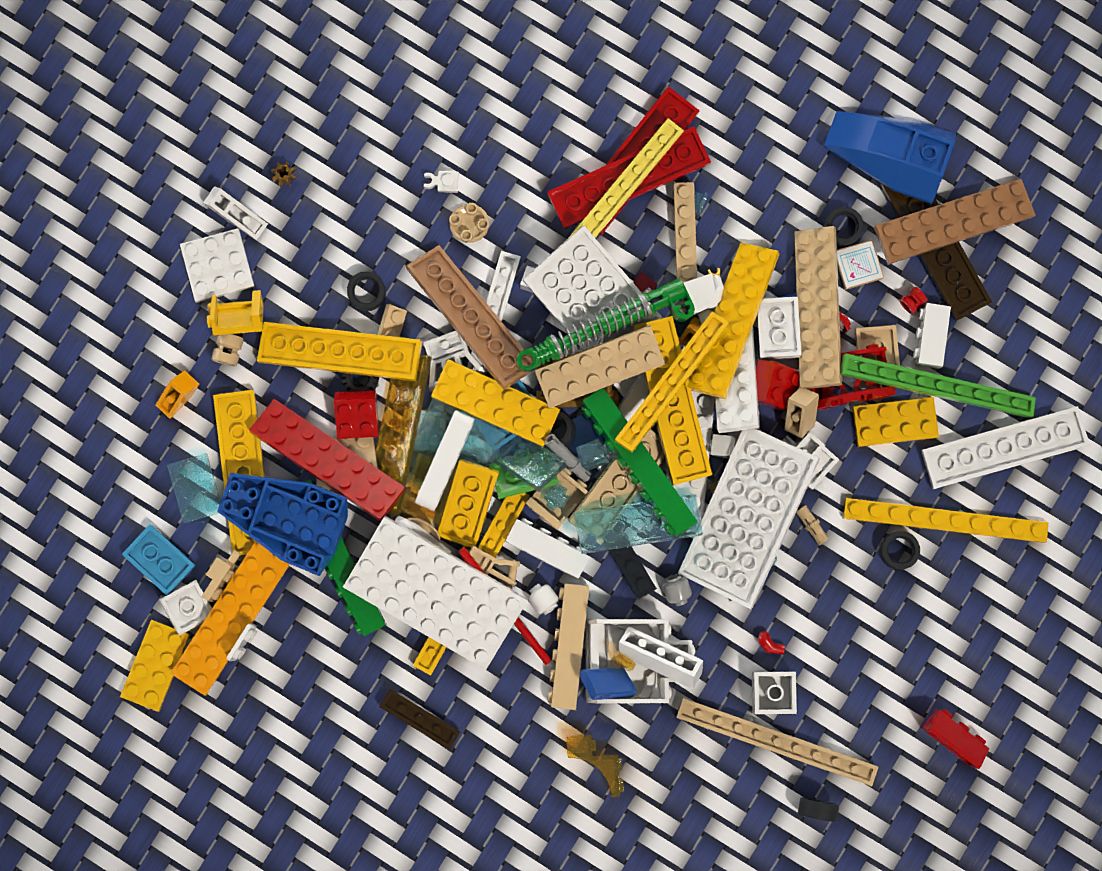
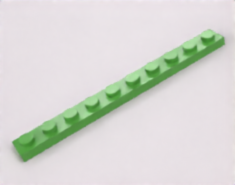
[840,354,1036,418]

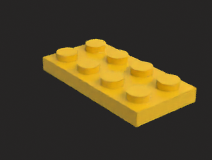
[852,397,939,447]
[438,459,500,547]
[120,620,190,712]

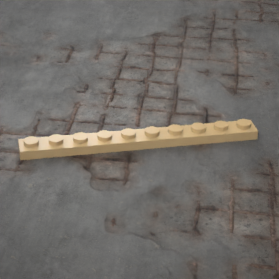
[676,698,878,786]

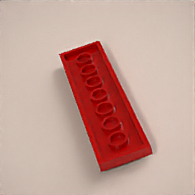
[599,86,700,236]
[547,126,711,229]
[249,399,405,522]

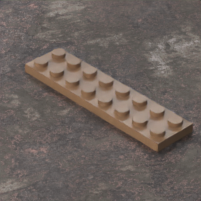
[874,179,1036,265]
[406,245,536,390]

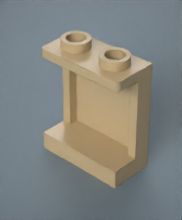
[526,466,588,530]

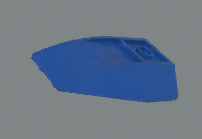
[823,111,956,204]
[217,473,348,576]

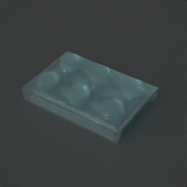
[493,436,566,492]
[167,453,221,524]

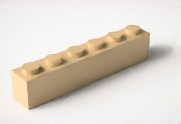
[547,584,589,710]

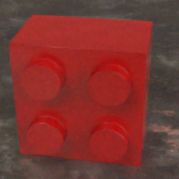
[756,360,800,411]
[334,390,379,439]

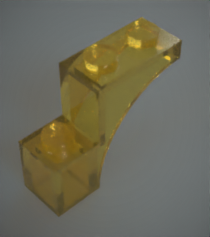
[566,735,624,797]

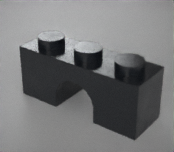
[607,536,657,600]

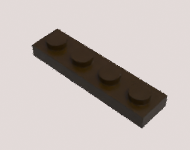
[379,689,460,750]

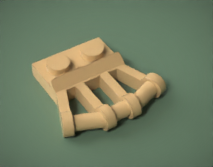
[464,545,520,589]

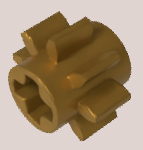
[271,162,297,187]

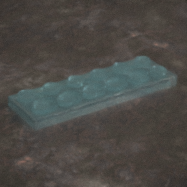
[574,494,703,554]

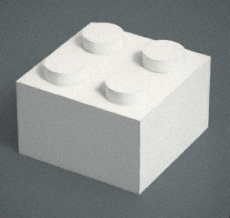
[752,672,797,714]

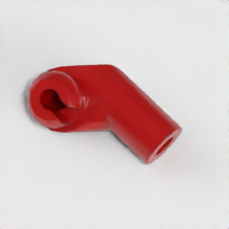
[758,631,785,654]

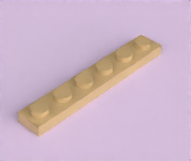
[673,182,697,283]

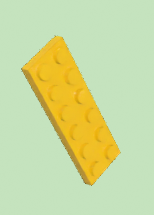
[431,359,560,447]

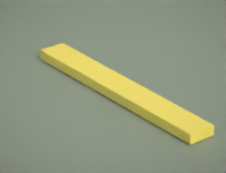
[570,118,684,238]

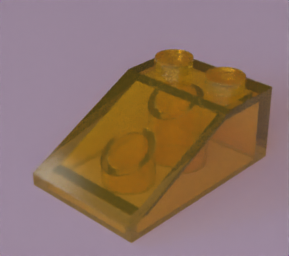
[399,453,457,525]

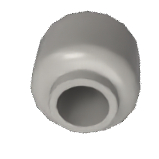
[663,574,692,606]

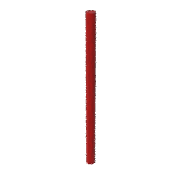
[458,547,552,665]

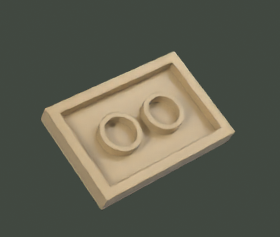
[855,325,900,389]

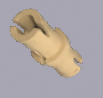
[796,505,830,546]

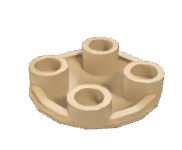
[449,203,489,243]

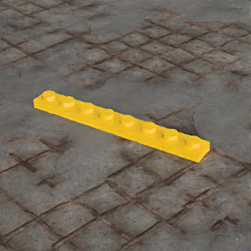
[615,312,729,453]

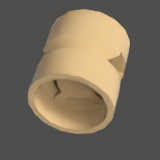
[211,334,244,367]

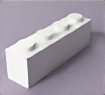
[506,518,590,579]
[619,627,703,689]

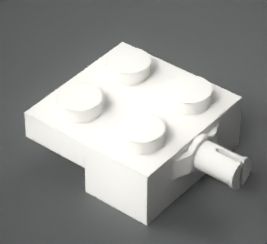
[782,432,839,490]

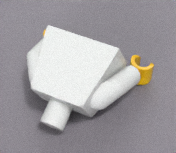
[673,268,724,325]

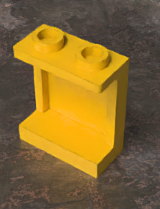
[207,290,264,336]

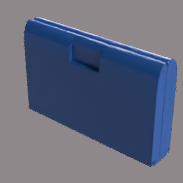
[580,667,637,700]

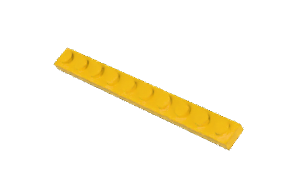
[413,493,530,676]
[843,498,1049,543]

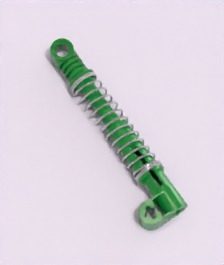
[515,278,695,372]

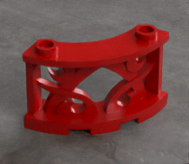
[809,344,896,410]

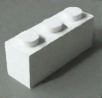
[913,303,951,369]

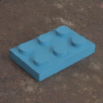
[122,524,196,595]

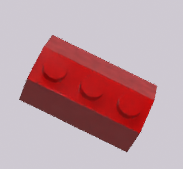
[921,709,989,769]

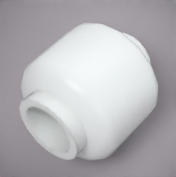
[528,584,559,615]

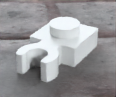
[424,171,459,193]

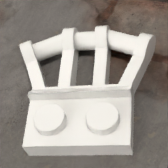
[424,331,485,392]

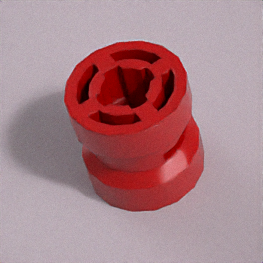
[899,287,928,315]

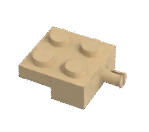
[201,550,241,602]

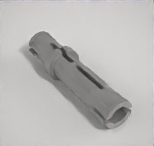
[544,434,592,482]

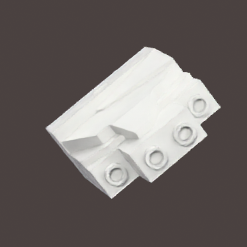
[585,619,695,704]

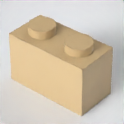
[785,388,819,438]

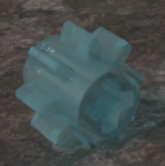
[544,484,569,511]

